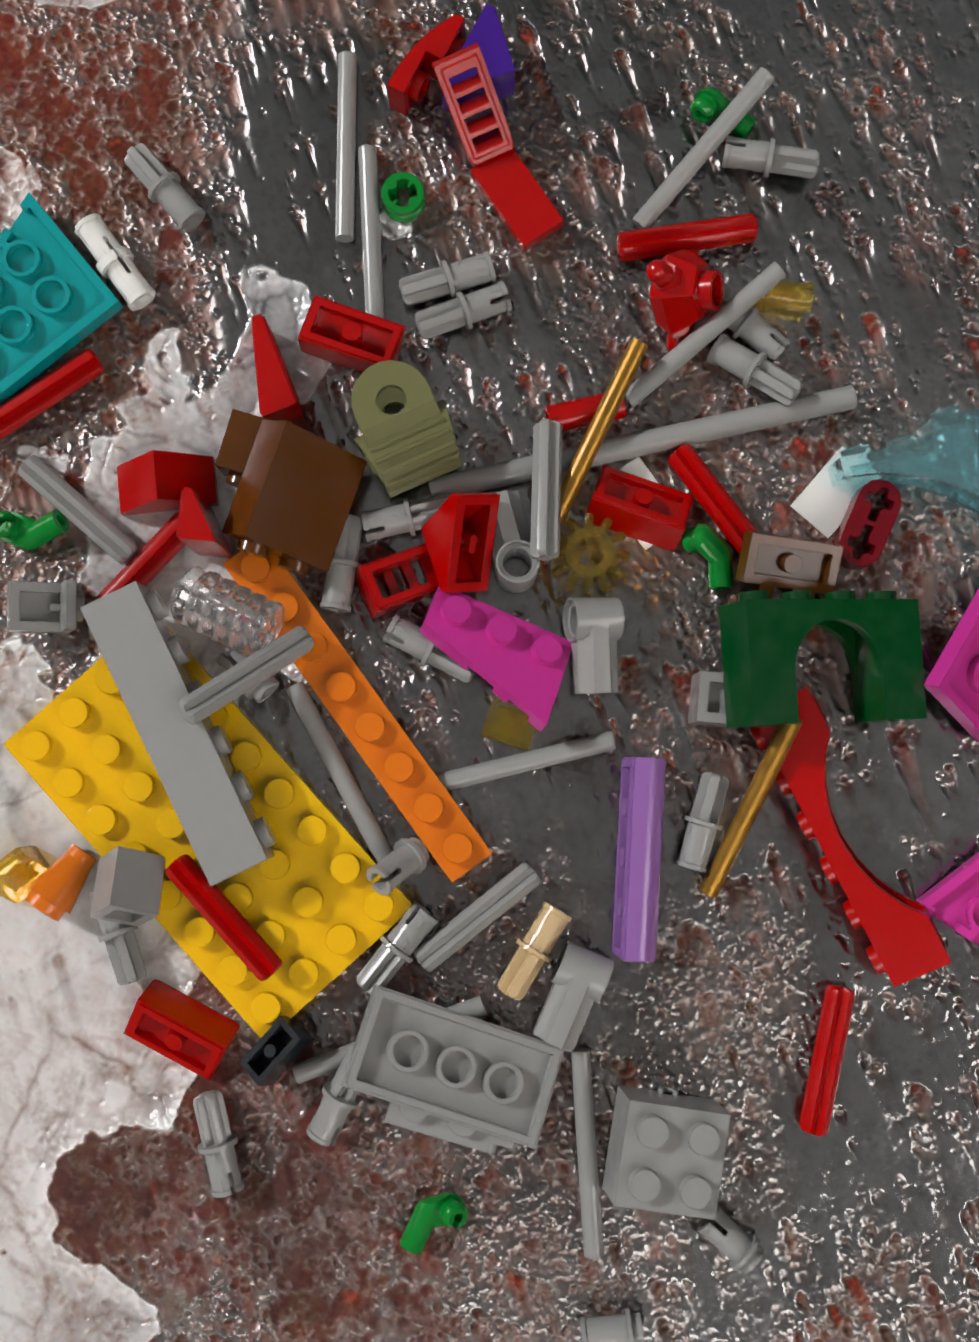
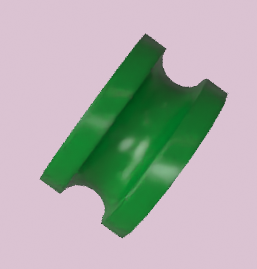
[381,172,425,223]

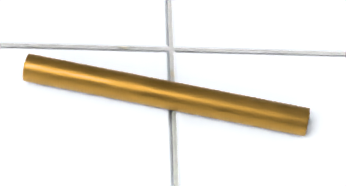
[560,338,648,525]
[699,719,803,898]

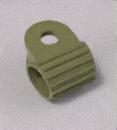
[351,360,462,498]

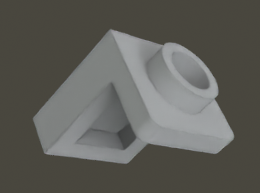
[6,579,85,634]

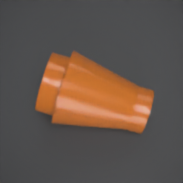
[25,844,97,921]

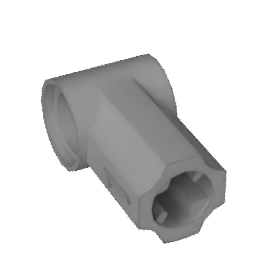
[492,490,540,593]
[563,597,625,694]
[533,940,614,1052]

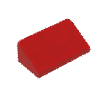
[298,295,406,373]
[585,465,694,551]
[176,487,233,558]
[123,979,239,1081]

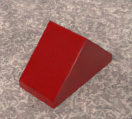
[117,450,219,516]
[421,492,500,593]

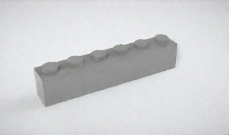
[80,581,276,887]

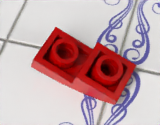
[387,14,466,116]

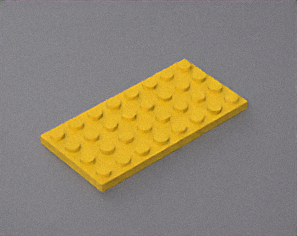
[3,627,413,1038]

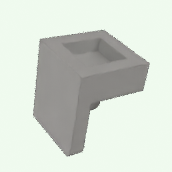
[688,671,726,728]
[90,846,165,927]

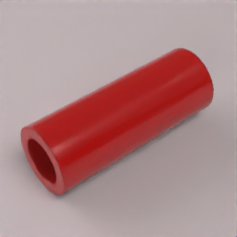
[544,393,627,432]

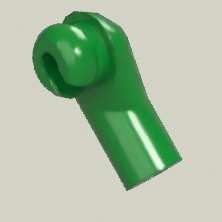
[690,87,757,139]
[0,509,69,550]
[682,523,733,590]
[399,1192,469,1255]

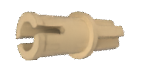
[497,901,572,1001]

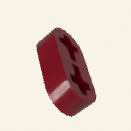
[834,479,902,570]

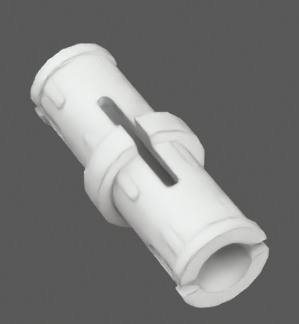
[74,213,156,311]

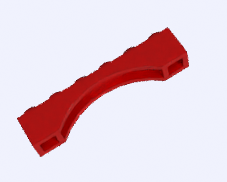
[749,684,952,987]

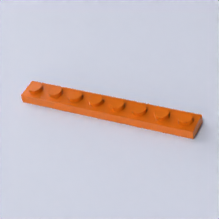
[223,551,493,883]

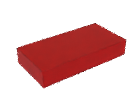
[470,148,564,252]

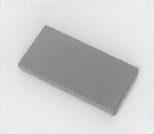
[341,984,565,1150]

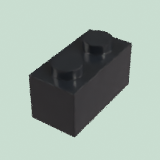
[239,1016,314,1086]

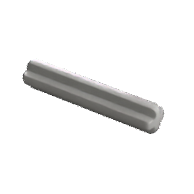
[530,419,562,562]
[18,455,140,565]
[178,626,314,725]
[414,862,540,972]

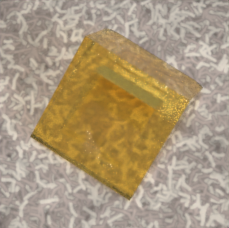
[481,695,535,751]
[0,845,50,903]

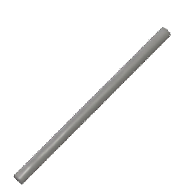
[428,385,857,497]

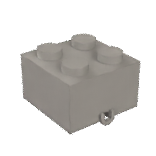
[602,1085,731,1220]

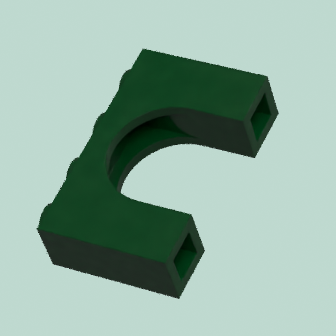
[719,590,927,728]

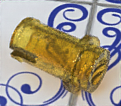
[752,277,814,314]

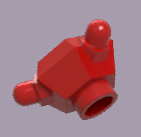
[646,249,724,352]

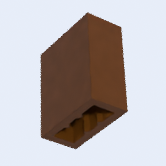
[221,420,367,576]

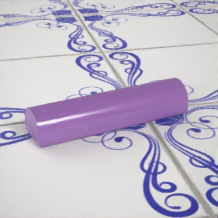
[611,757,666,962]

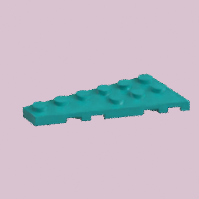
[0,192,124,405]

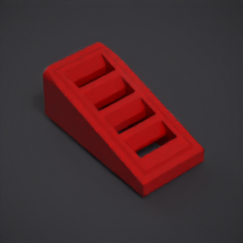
[432,43,515,165]
[252,314,304,422]
[355,543,439,619]

